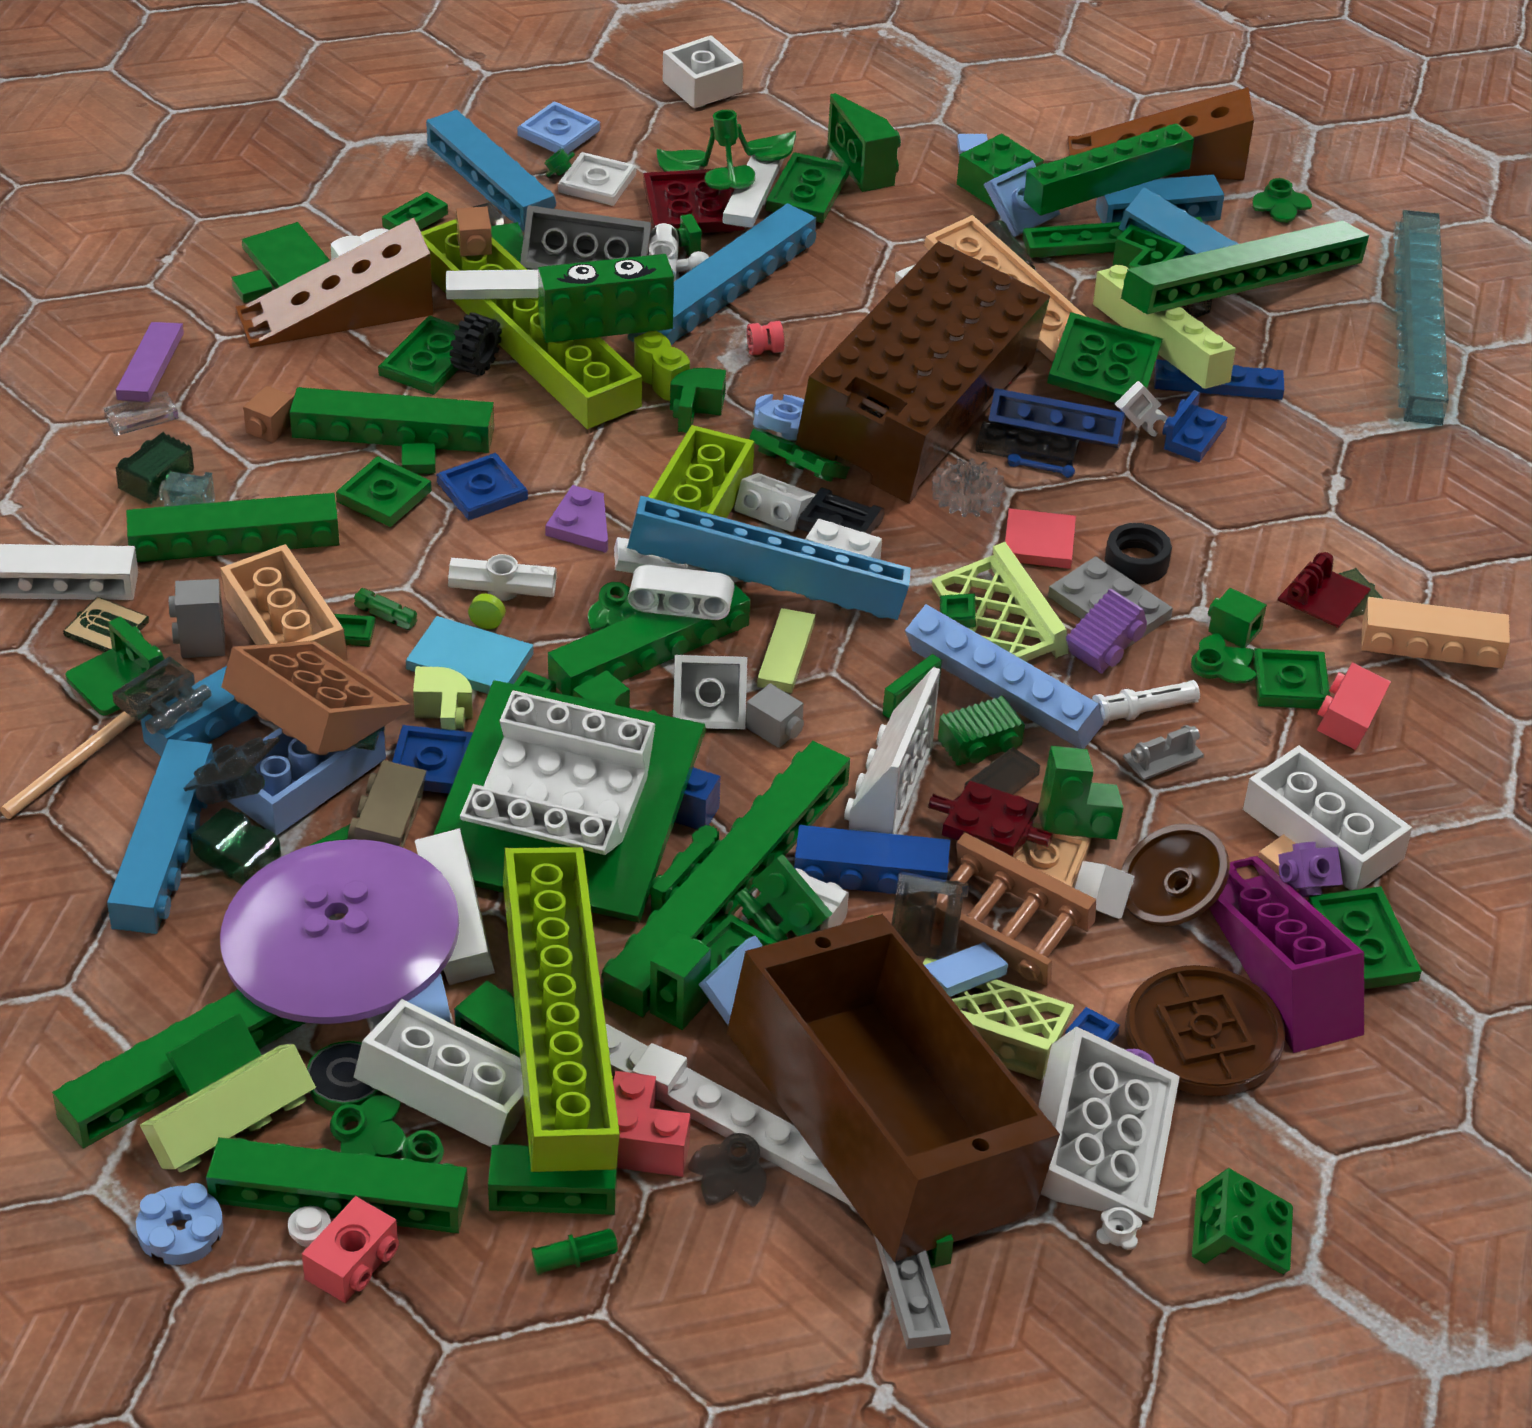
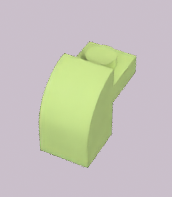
[413,666,473,731]

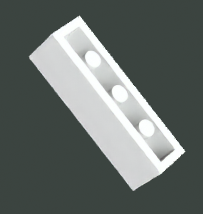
[0,544,138,600]
[415,828,495,985]

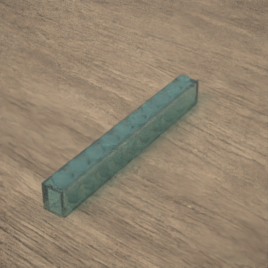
[1393,210,1449,425]

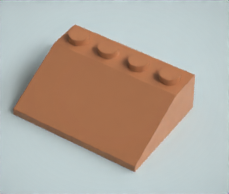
[221,641,410,755]

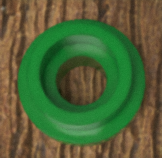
[402,1130,444,1164]

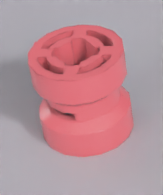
[747,321,784,356]

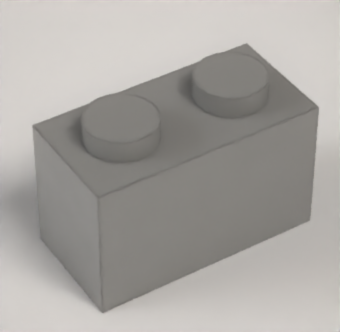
[169,579,225,658]

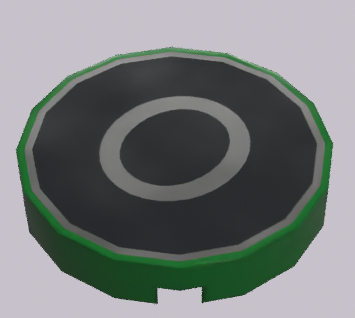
[307,1041,384,1112]

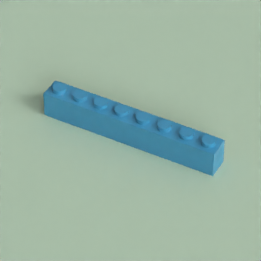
[628,203,816,345]
[627,496,911,620]

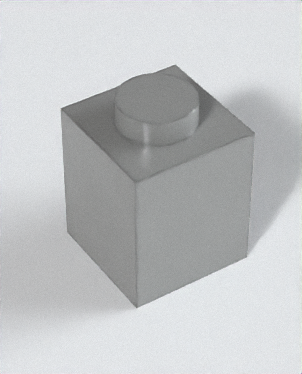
[746,683,804,748]

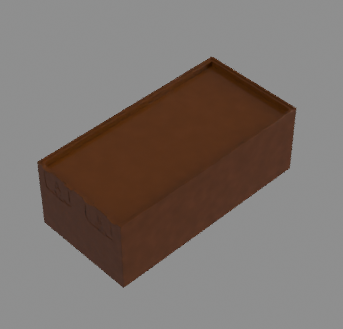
[727,913,1060,1262]

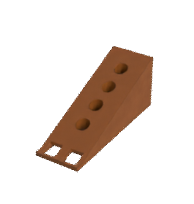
[1068,87,1254,180]
[236,218,433,348]

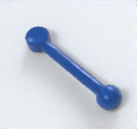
[1007,454,1075,478]

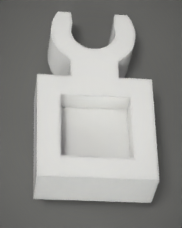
[1115,381,1168,437]

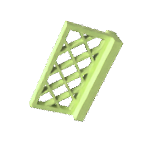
[931,542,1068,661]
[923,956,1074,1080]

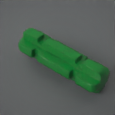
[354,588,418,630]

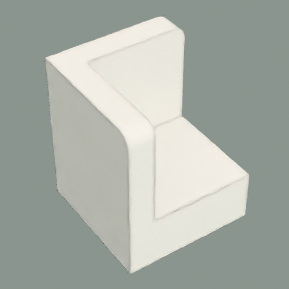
[1075,861,1134,919]

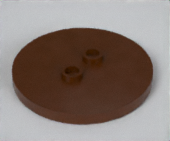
[1125,965,1285,1096]

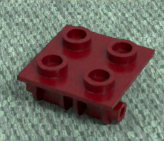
[1277,552,1371,628]

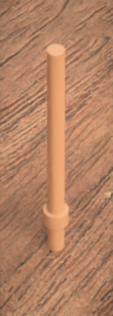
[0,682,171,819]

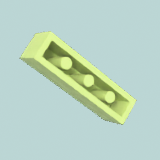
[140,1044,316,1172]

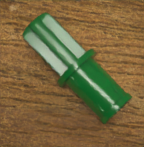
[531,1229,618,1275]

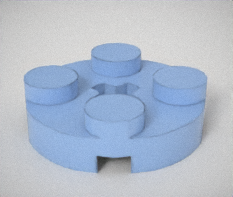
[753,394,804,440]
[136,1183,223,1265]

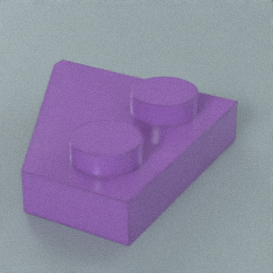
[545,485,608,553]

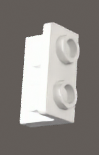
[734,473,816,532]

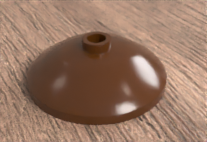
[1121,824,1230,926]

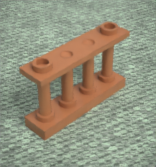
[915,832,1096,986]

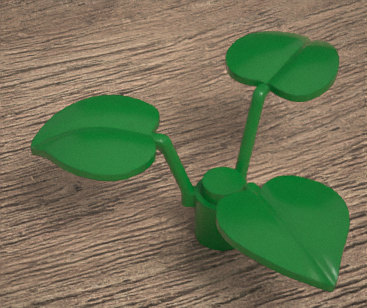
[657,110,796,190]

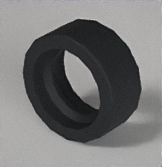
[1105,523,1172,584]

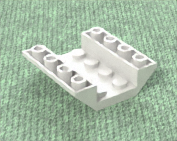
[460,690,655,855]

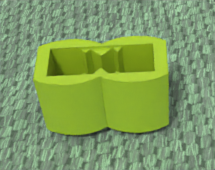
[634,331,690,401]

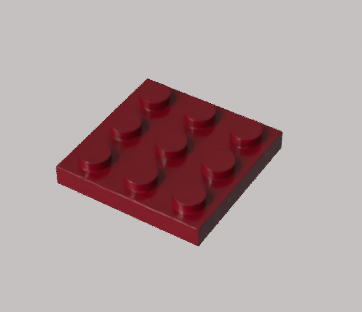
[643,169,745,234]

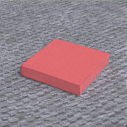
[1005,508,1076,569]

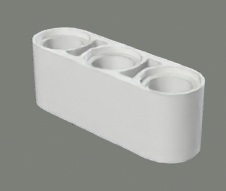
[628,565,735,620]

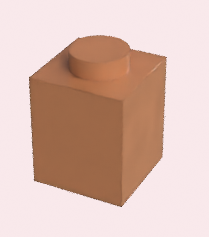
[456,206,492,257]
[243,385,294,443]

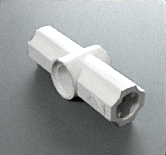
[448,554,557,601]

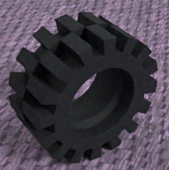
[450,312,502,376]

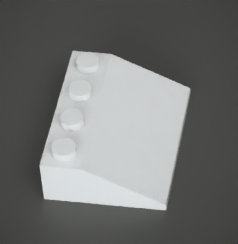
[844,667,940,834]
[1038,1027,1180,1221]

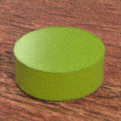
[468,594,506,630]

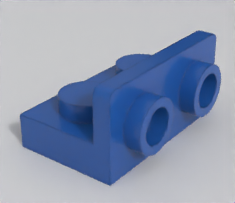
[1162,390,1228,462]

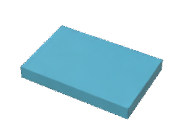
[406,616,534,694]

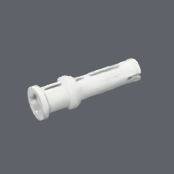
[1091,680,1200,726]

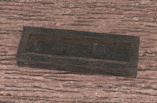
[975,421,1079,467]

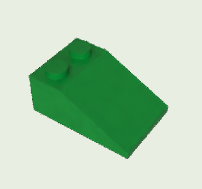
[827,93,901,192]

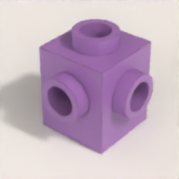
[1278,842,1343,898]

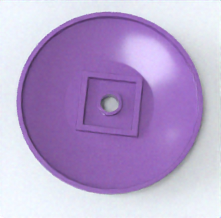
[220,839,459,1024]

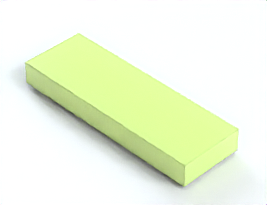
[757,608,815,693]

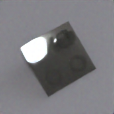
[183,737,280,805]

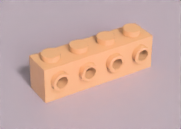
[1362,597,1510,669]

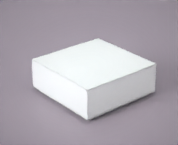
[632,1043,687,1095]

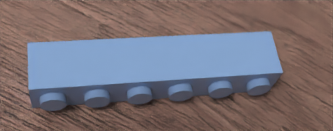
[905,604,1104,749]

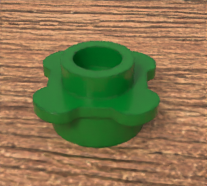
[544,149,575,177]

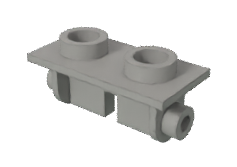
[1123,725,1204,780]

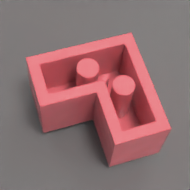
[613,1071,691,1177]

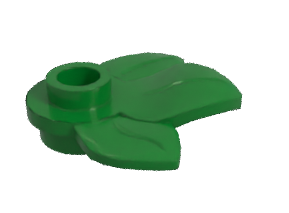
[1252,178,1312,223]
[587,582,642,631]
[1191,633,1257,684]
[330,1095,406,1157]

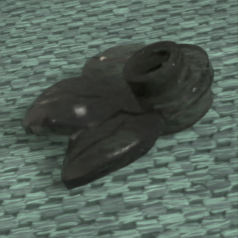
[688,1133,767,1207]

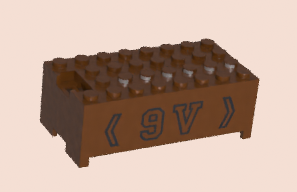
[795,241,1050,504]

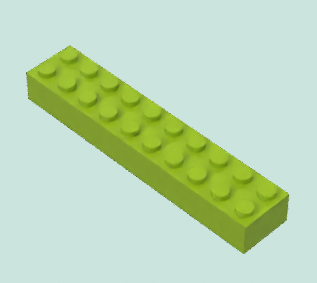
[421,219,642,429]
[503,847,620,1172]

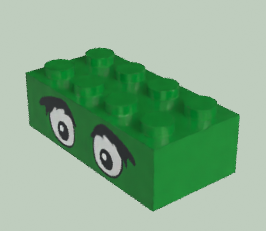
[538,254,674,343]

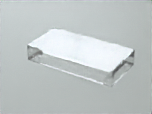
[103,391,179,436]

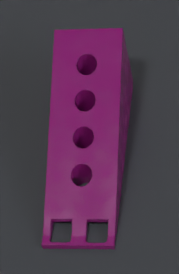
[1209,856,1364,1053]

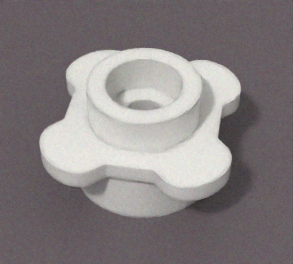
[1096,1207,1142,1250]

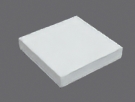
[558,152,636,206]

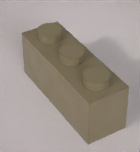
[348,760,427,848]

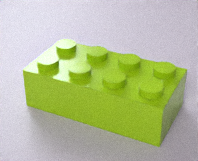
[649,425,754,518]

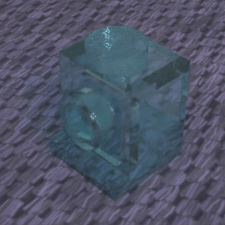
[159,472,215,506]

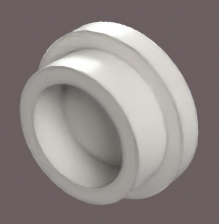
[288,1206,331,1247]

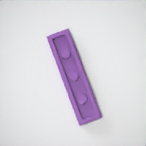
[116,322,184,402]

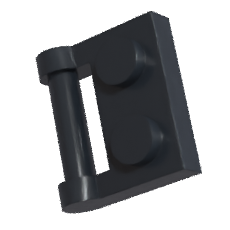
[798,487,885,534]

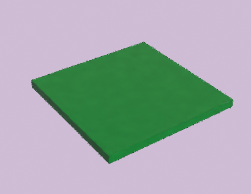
[433,680,706,923]

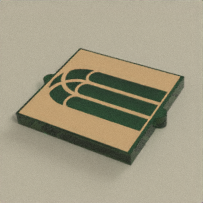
[63,596,149,652]

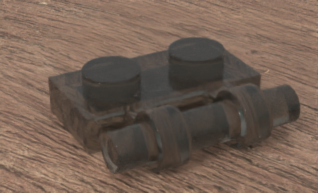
[112,656,212,734]

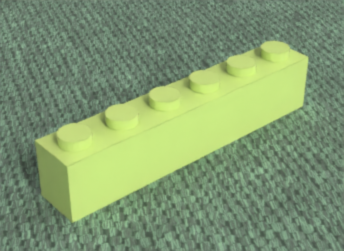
[1093,265,1236,389]

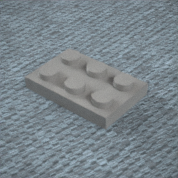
[1048,556,1173,649]

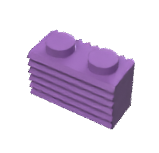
[1066,589,1147,674]

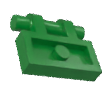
[734,855,833,942]

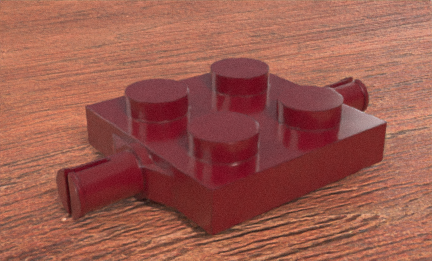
[928,780,1053,857]

